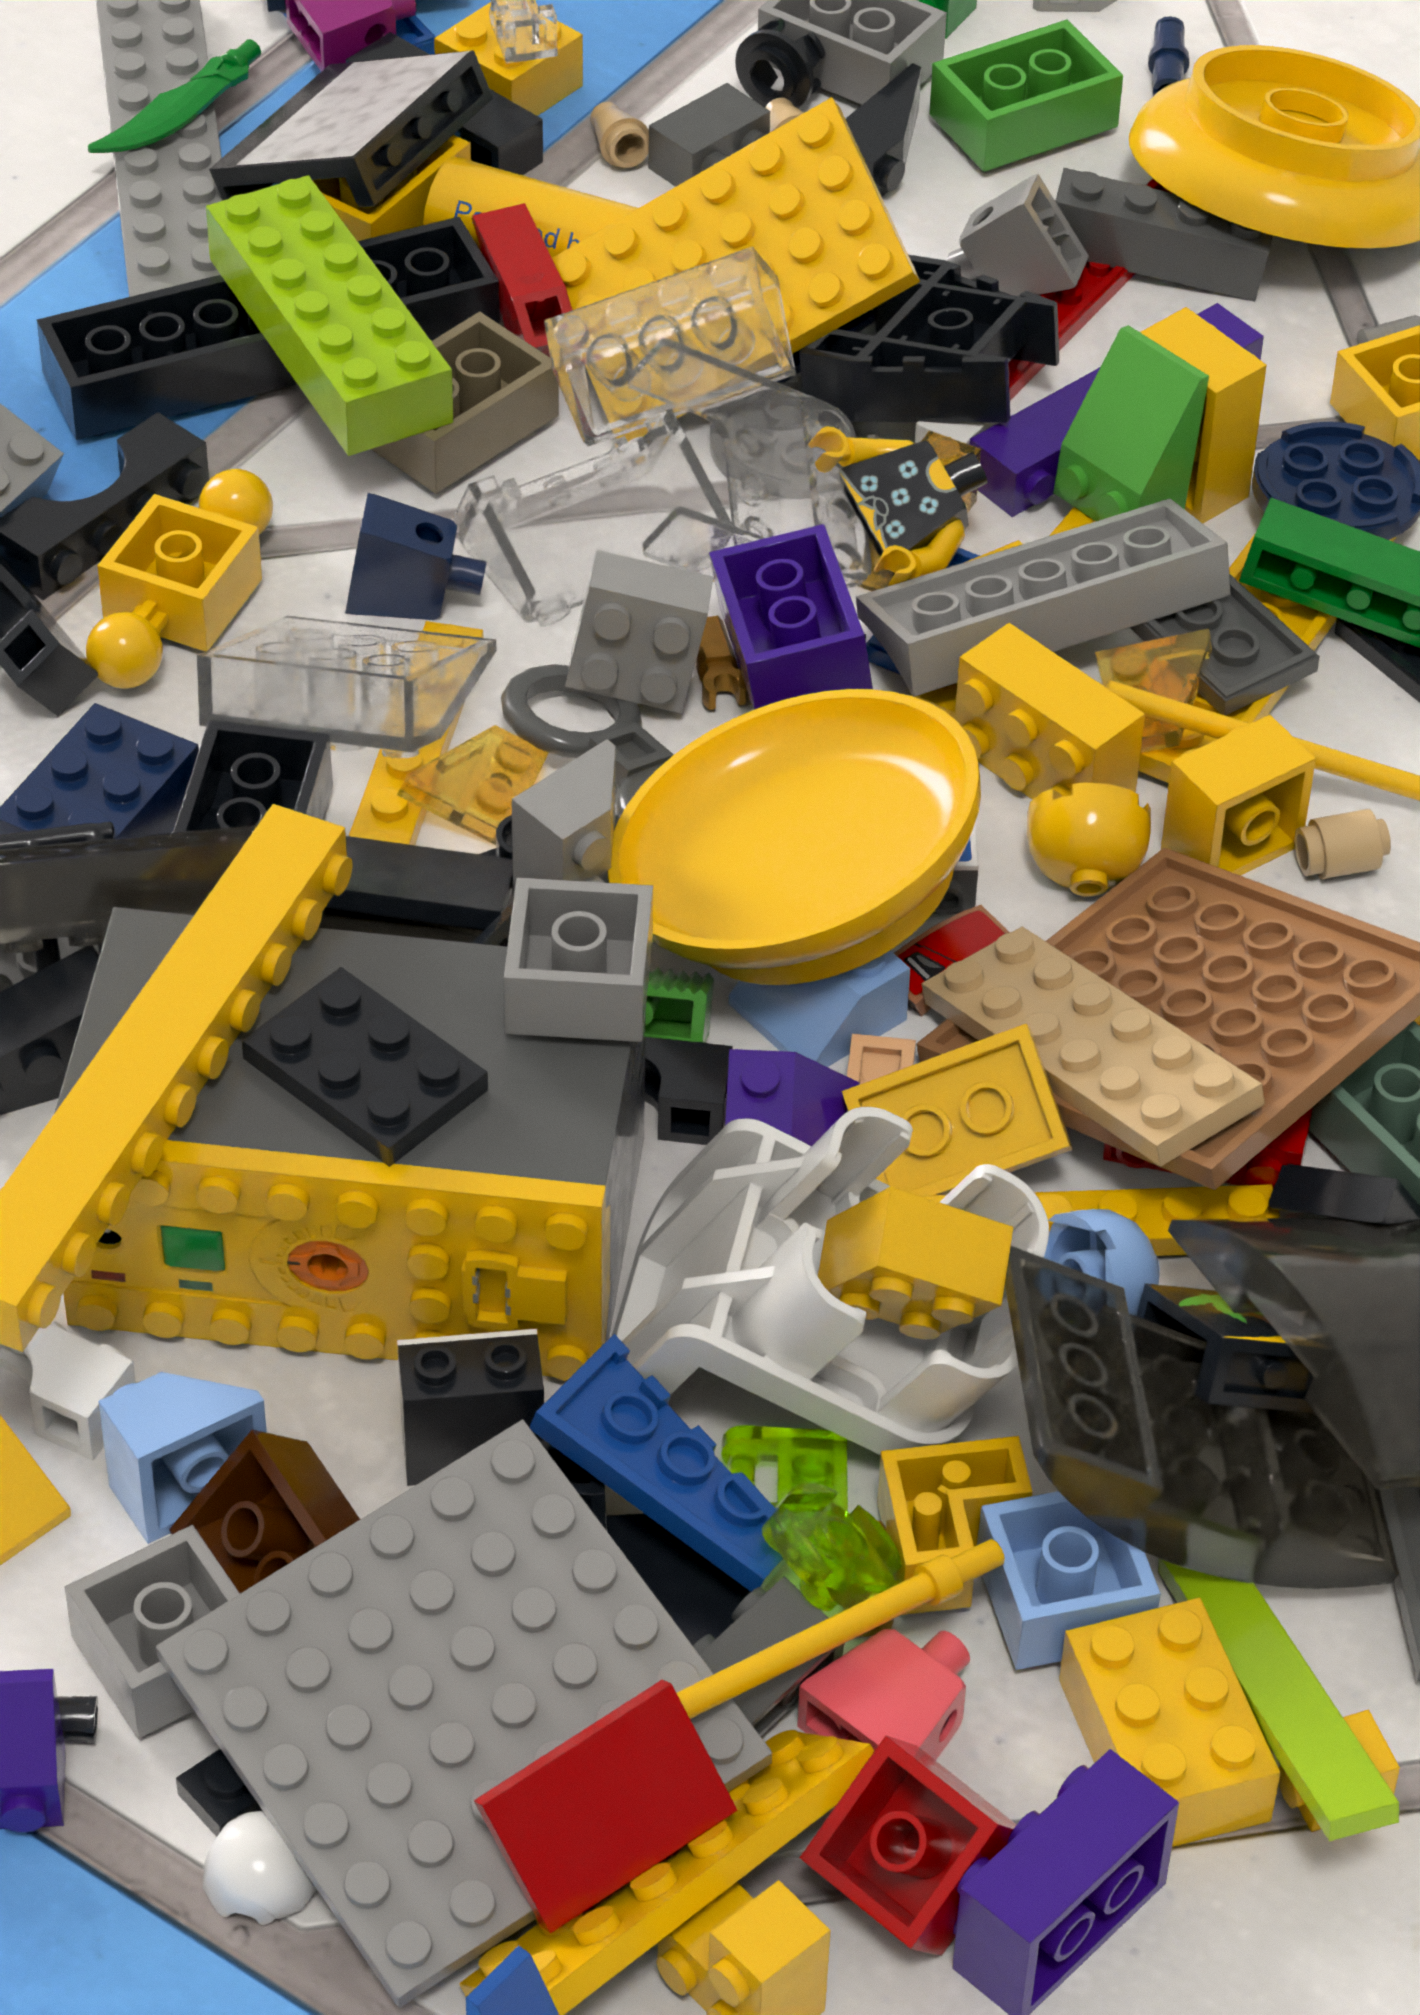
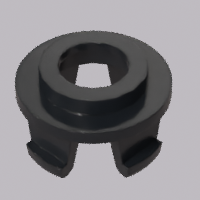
[735,18,826,108]

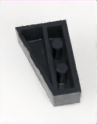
[0,943,100,1115]

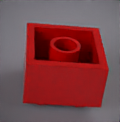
[799,1735,1017,1956]

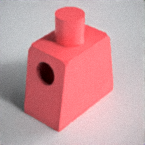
[797,1629,970,1760]

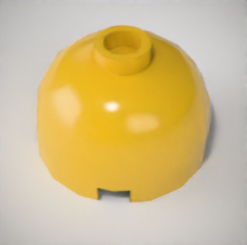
[1027,783,1151,896]

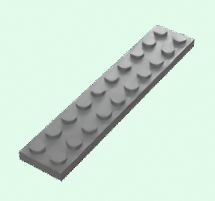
[96,0,223,297]

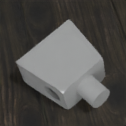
[947,174,1089,296]

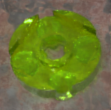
[762,1483,902,1612]

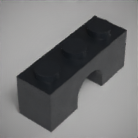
[645,1037,733,1145]

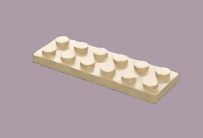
[921,926,1265,1167]

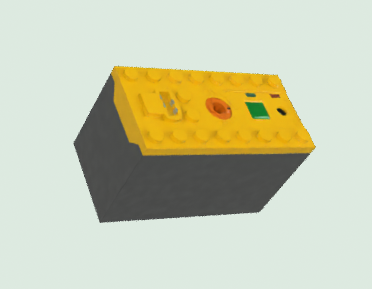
[54,907,646,1381]

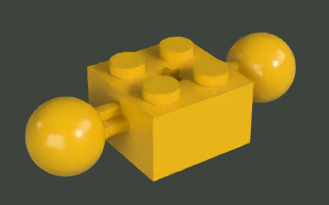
[86,469,273,689]

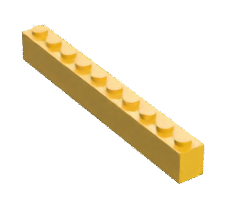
[0,804,353,1352]

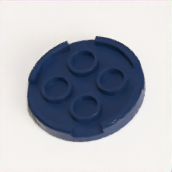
[1252,421,1420,540]

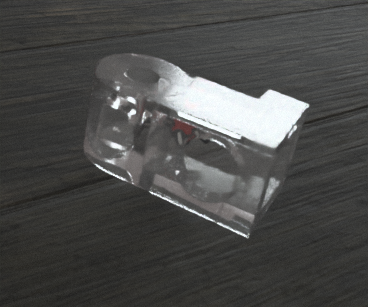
[489,0,558,63]

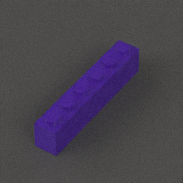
[969,303,1264,517]

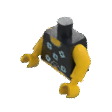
[808,426,988,586]

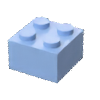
[977,1480,1161,1670]

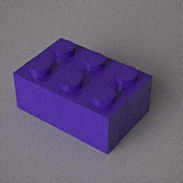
[709,524,873,710]
[952,1749,1179,2015]

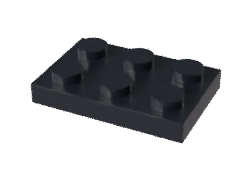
[242,967,488,1167]

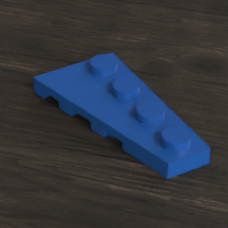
[529,1334,802,1592]

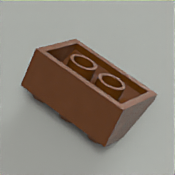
[169,1429,360,1593]

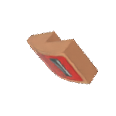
[894,905,1009,1017]

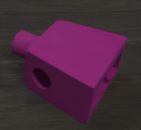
[286,0,416,72]

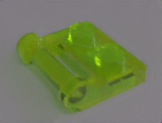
[721,1425,848,1542]

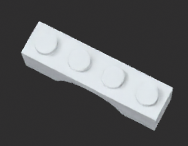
[0,1320,136,1460]

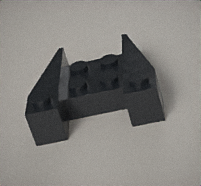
[799,254,1060,423]

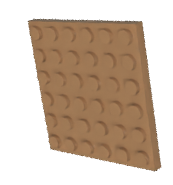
[916,848,1420,1190]

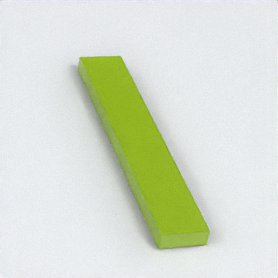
[1158,1537,1399,1841]

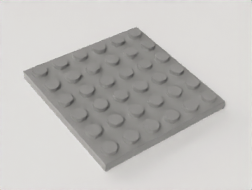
[155,1419,773,2008]

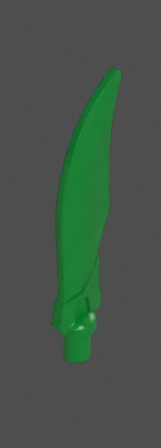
[87,39,261,153]

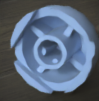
[1032,1209,1160,1345]

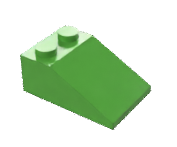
[1053,325,1209,521]

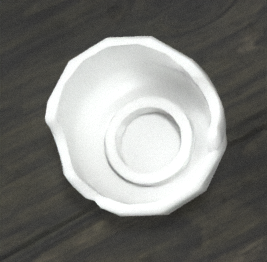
[202,1811,317,1926]

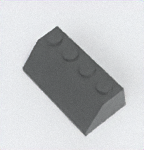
[1055,168,1273,301]

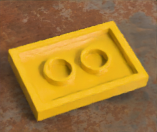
[842,1023,1073,1196]

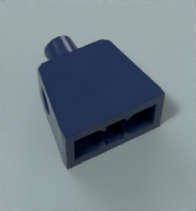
[345,493,487,620]

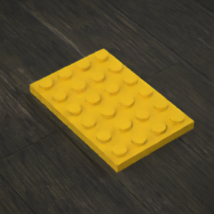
[552,97,921,448]

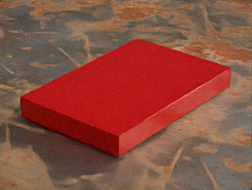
[473,1679,738,1934]

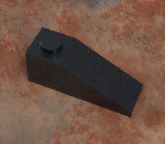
[846,63,921,197]

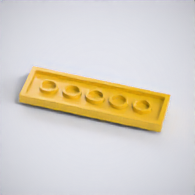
[459,1730,874,2015]

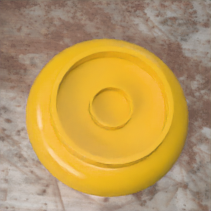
[1129,45,1420,248]
[607,689,981,985]

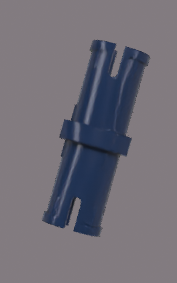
[1148,16,1190,96]

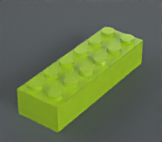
[206,175,453,456]

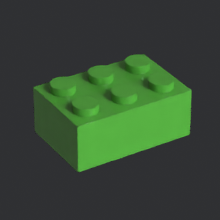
[929,19,1123,172]

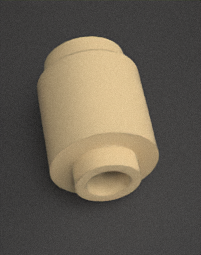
[1294,809,1391,880]

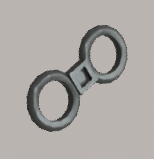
[501,664,674,818]

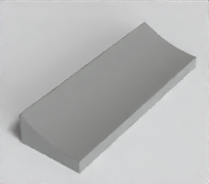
[856,499,1231,697]

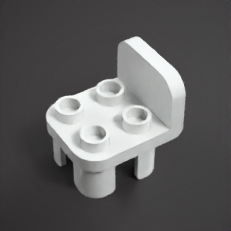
[612,1107,1049,1455]

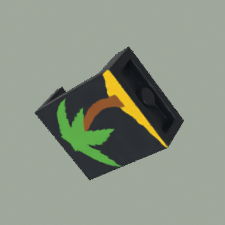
[1129,1283,1343,1414]

